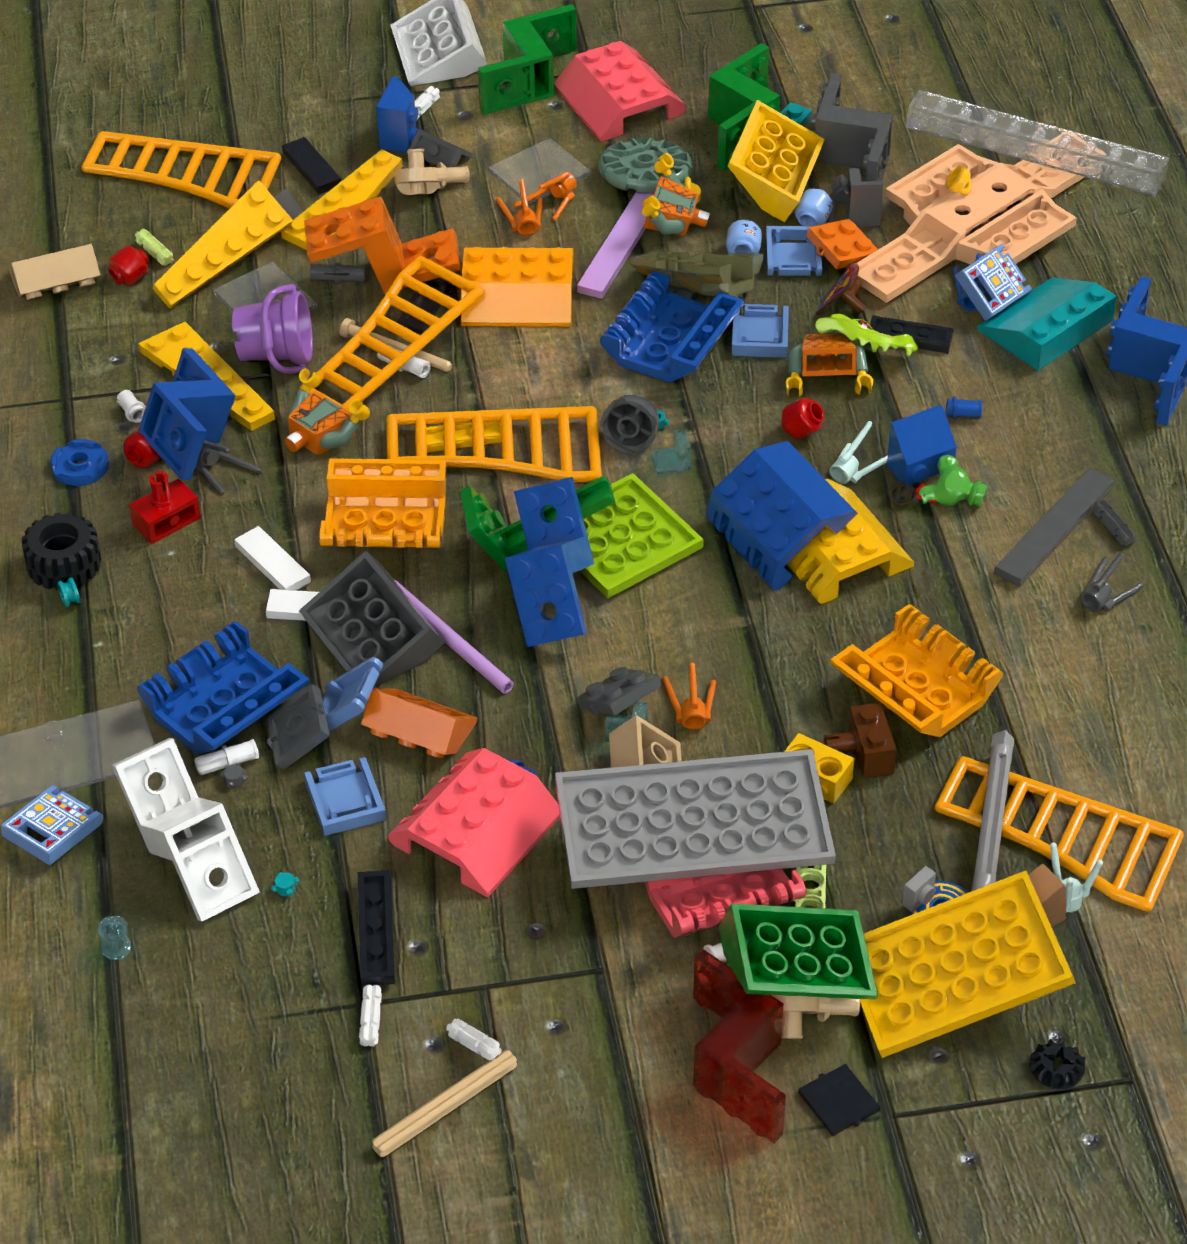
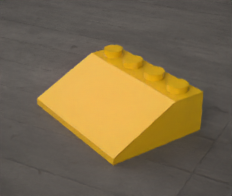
[727,100,825,223]

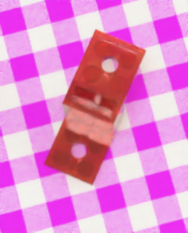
[693,949,786,1144]

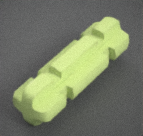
[135,229,174,266]

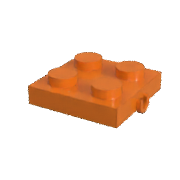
[806,219,878,270]

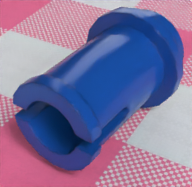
[946,396,982,419]

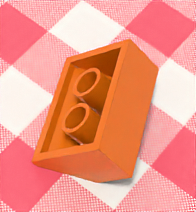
[361,688,478,758]

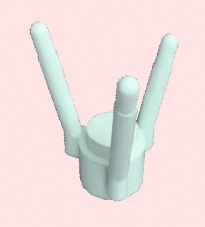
[829,421,888,484]
[1050,842,1103,913]

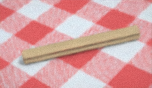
[372,1050,517,1157]

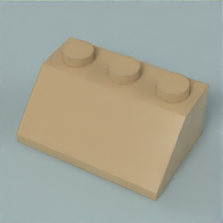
[9,244,100,300]
[609,715,682,768]

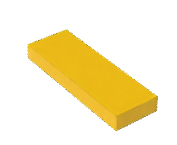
[426,421,502,453]

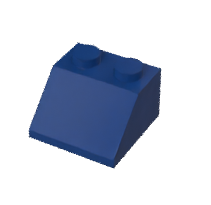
[376,76,418,153]
[887,405,957,484]

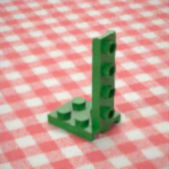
[460,477,615,572]

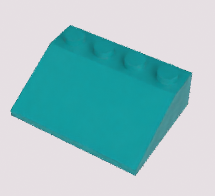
[977,277,1117,371]

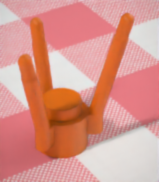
[513,171,577,221]
[496,179,543,236]
[662,662,716,730]

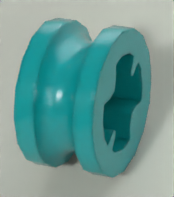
[57,577,80,607]

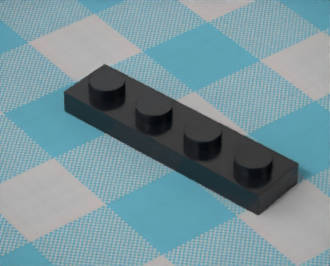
[357,870,395,986]

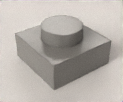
[902,866,936,913]

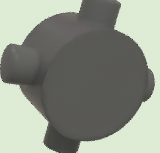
[220,764,248,788]

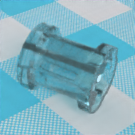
[98,916,132,960]

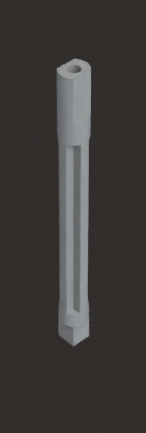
[971,730,1014,891]

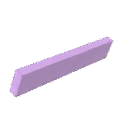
[577,192,654,299]

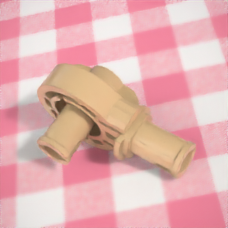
[394,149,470,195]
[763,995,860,1039]

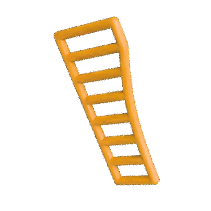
[81,131,281,208]
[299,256,484,412]
[386,406,602,483]
[935,756,1184,912]

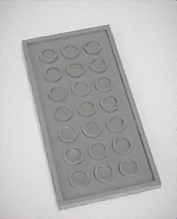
[555,749,836,889]

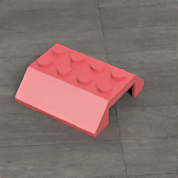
[554,41,686,142]
[388,748,560,898]
[645,869,806,939]

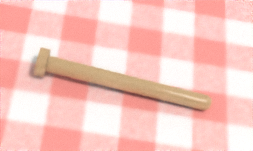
[339,318,452,372]

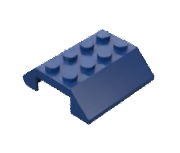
[600,271,744,383]
[706,441,858,591]
[137,621,310,754]

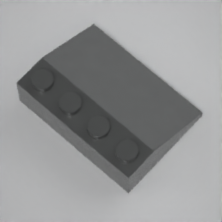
[299,551,446,688]

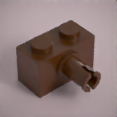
[823,702,896,779]

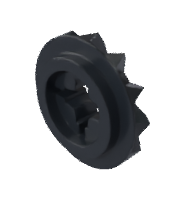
[1029,1039,1085,1089]

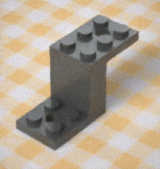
[811,73,893,182]

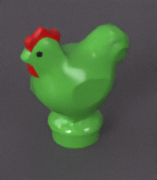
[915,455,988,507]

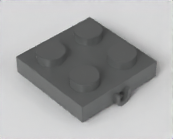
[576,667,662,716]
[267,684,330,770]

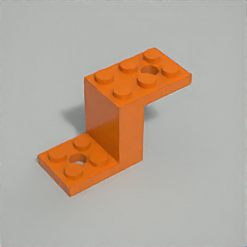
[304,196,462,294]

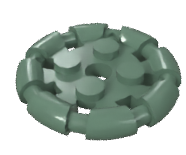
[598,137,692,193]

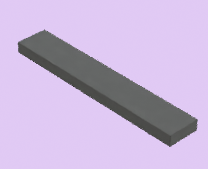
[994,468,1115,587]

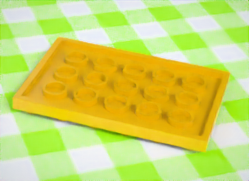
[859,870,1075,1058]

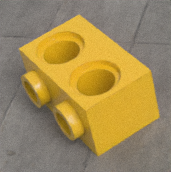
[784,733,854,804]

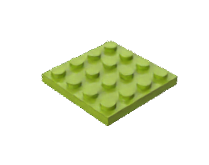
[579,473,704,598]

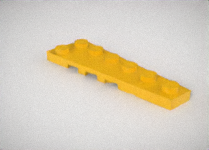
[281,149,402,250]
[152,181,293,309]
[138,322,275,431]

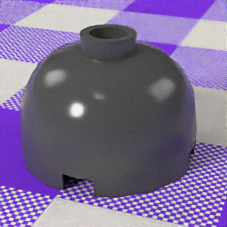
[600,395,659,454]

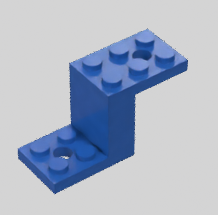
[1106,276,1187,425]
[138,348,235,480]
[505,477,594,647]

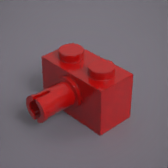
[129,471,201,544]

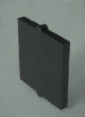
[798,1064,880,1136]

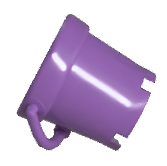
[232,284,313,374]

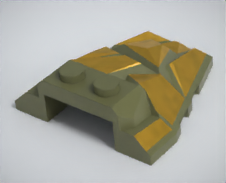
[630,251,763,297]

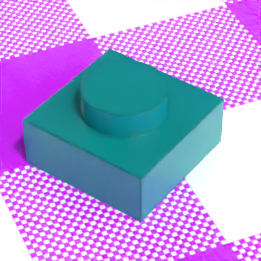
[780,102,813,127]

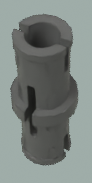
[310,262,365,284]

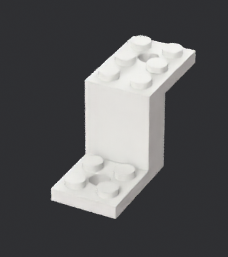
[112,738,260,922]

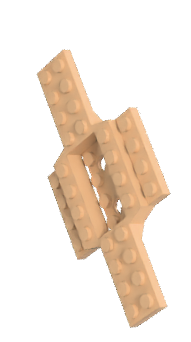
[856,133,1106,303]

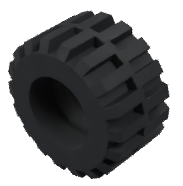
[22,512,101,590]

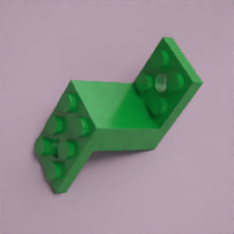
[478,4,577,115]
[708,43,780,171]

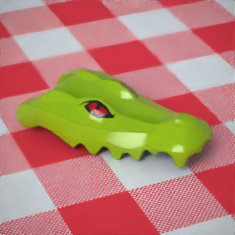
[815,313,918,357]

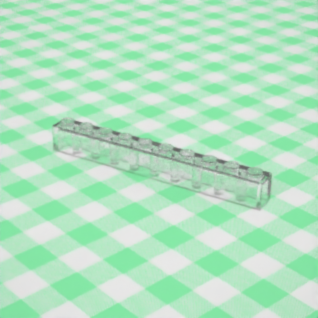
[906,90,1169,196]

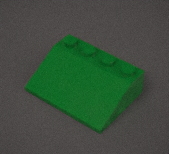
[719,903,878,1000]

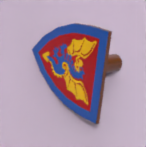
[816,263,866,315]

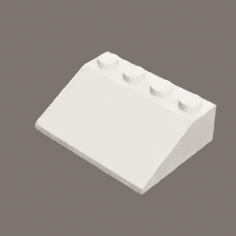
[391,0,487,86]

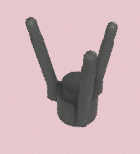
[828,175,850,223]
[195,440,262,494]
[1080,553,1144,612]

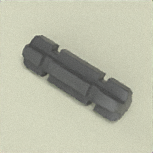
[1093,500,1136,547]

